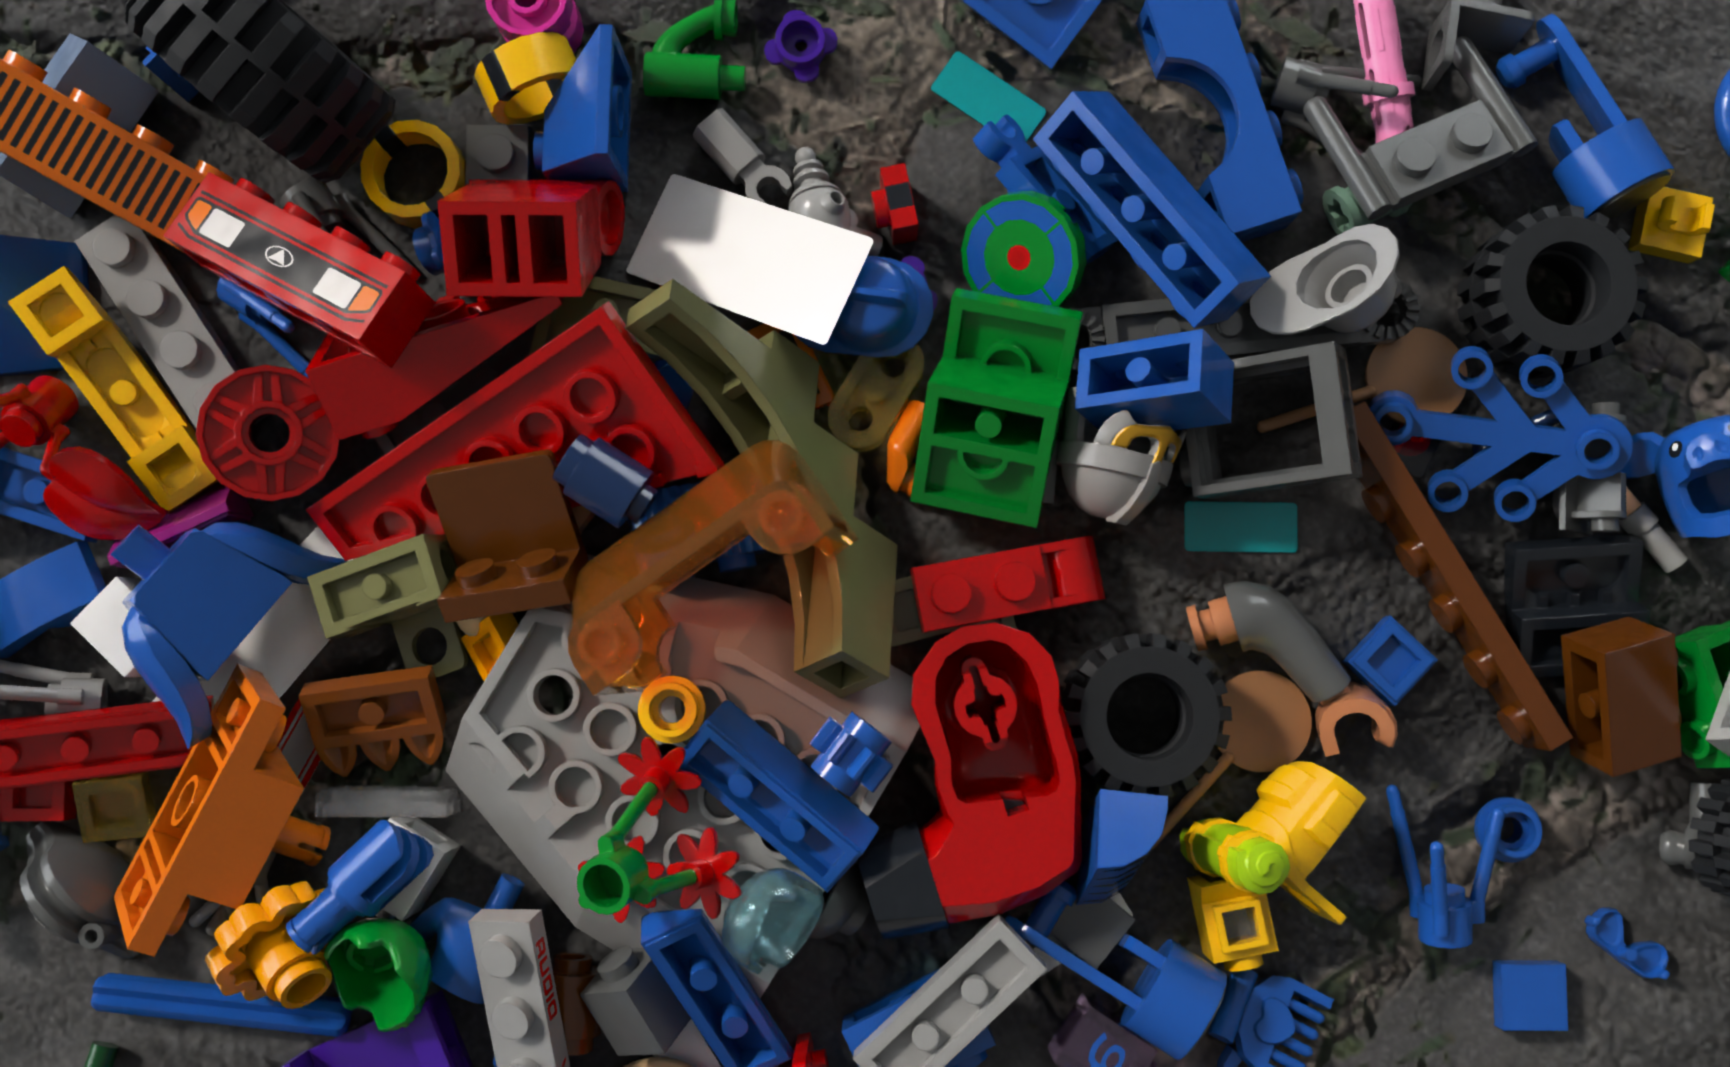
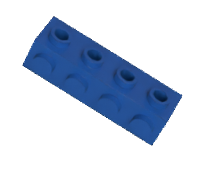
[1033,91,1271,328]

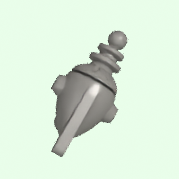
[788,147,883,256]

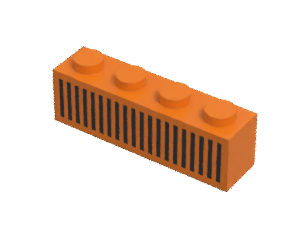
[0,50,235,253]

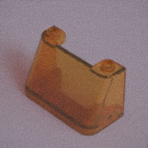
[568,440,859,696]

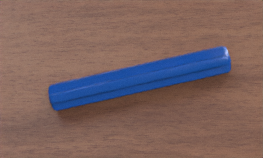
[91,973,352,1037]

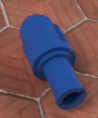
[286,820,434,955]

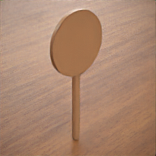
[1257,327,1468,433]
[1153,671,1312,849]

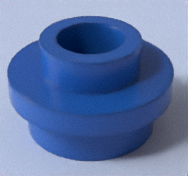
[1474,797,1542,863]

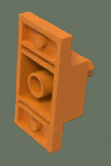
[113,663,331,957]

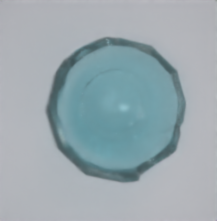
[721,868,825,974]

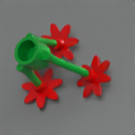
[577,736,741,923]

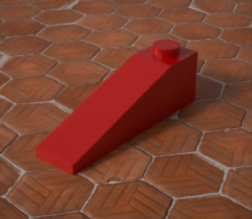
[305,296,564,440]

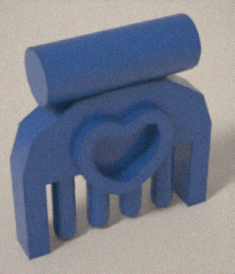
[1208,970,1334,1067]

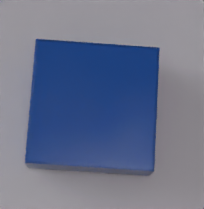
[1342,616,1438,706]
[1492,960,1568,1031]

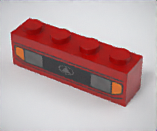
[163,172,436,368]

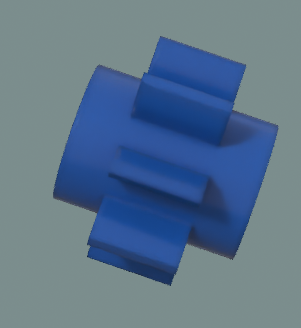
[809,711,893,797]

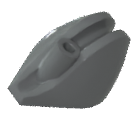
[20,821,142,959]

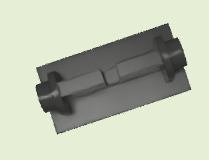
[1552,402,1627,535]

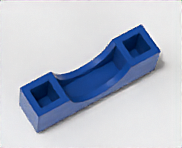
[1136,0,1303,242]

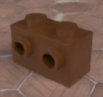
[1561,616,1682,777]

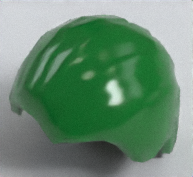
[324,918,433,1032]

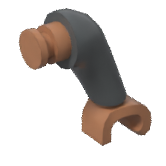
[1186,581,1398,757]

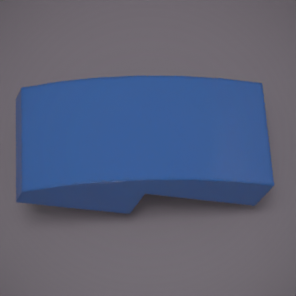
[0,541,106,659]

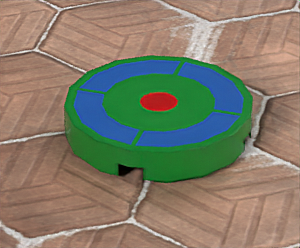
[961,190,1087,307]

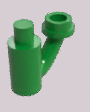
[643,0,746,100]

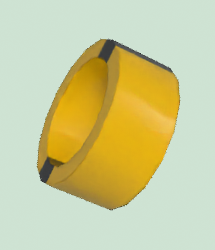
[474,32,576,125]
[360,120,466,229]

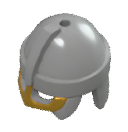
[1056,387,1187,526]

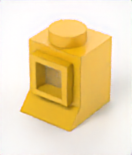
[1187,875,1279,972]

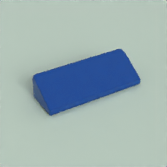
[680,700,879,893]
[641,909,794,1067]

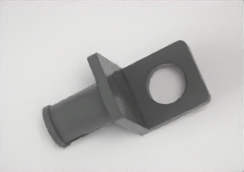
[1421,0,1535,91]

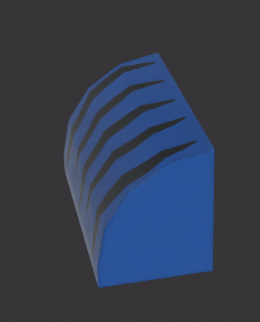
[1076,789,1168,905]

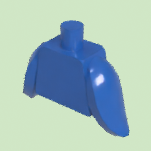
[111,522,348,749]

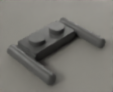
[1303,36,1538,220]

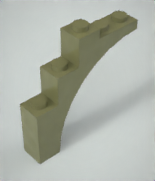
[625,279,898,698]

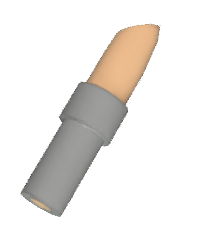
[1619,486,1688,573]

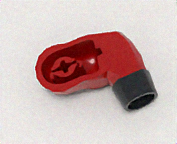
[858,622,1082,940]

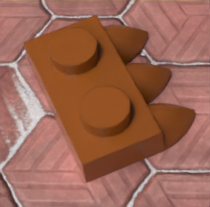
[298,665,447,777]

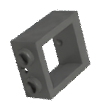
[1179,341,1363,499]

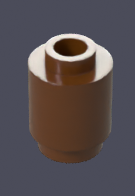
[552,953,601,1056]

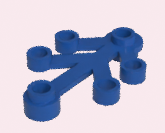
[1368,346,1633,522]

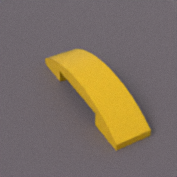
[8,266,218,514]

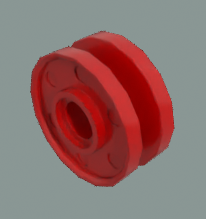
[195,364,340,501]

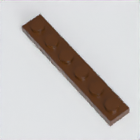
[1354,401,1573,751]

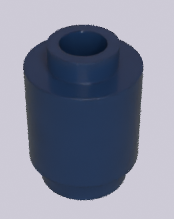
[553,434,659,528]

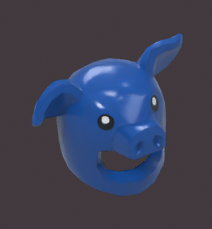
[1619,414,1730,538]

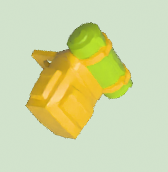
[1179,761,1366,925]

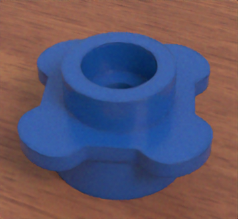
[412,211,444,276]

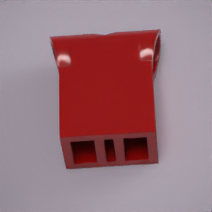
[437,179,625,297]

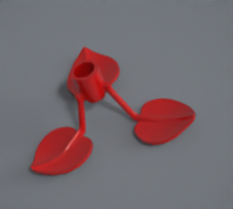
[0,375,168,540]

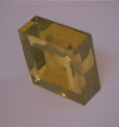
[72,772,156,843]

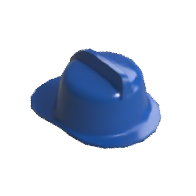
[794,256,933,358]

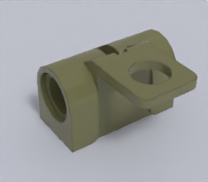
[307,534,469,678]

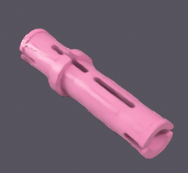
[1353,0,1416,143]

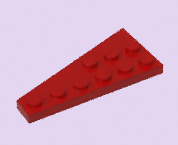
[306,301,725,561]

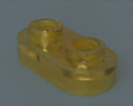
[828,343,925,452]

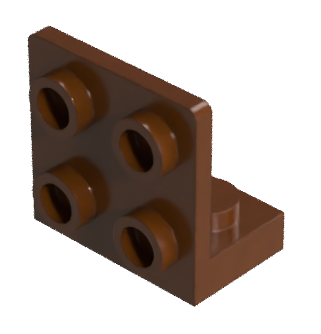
[426,449,591,623]

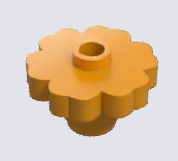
[205,881,347,1009]

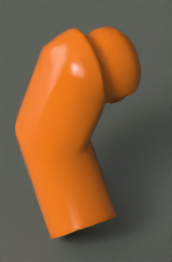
[886,400,925,498]

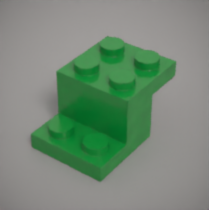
[910,288,1083,528]

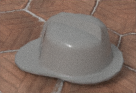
[1250,224,1402,335]

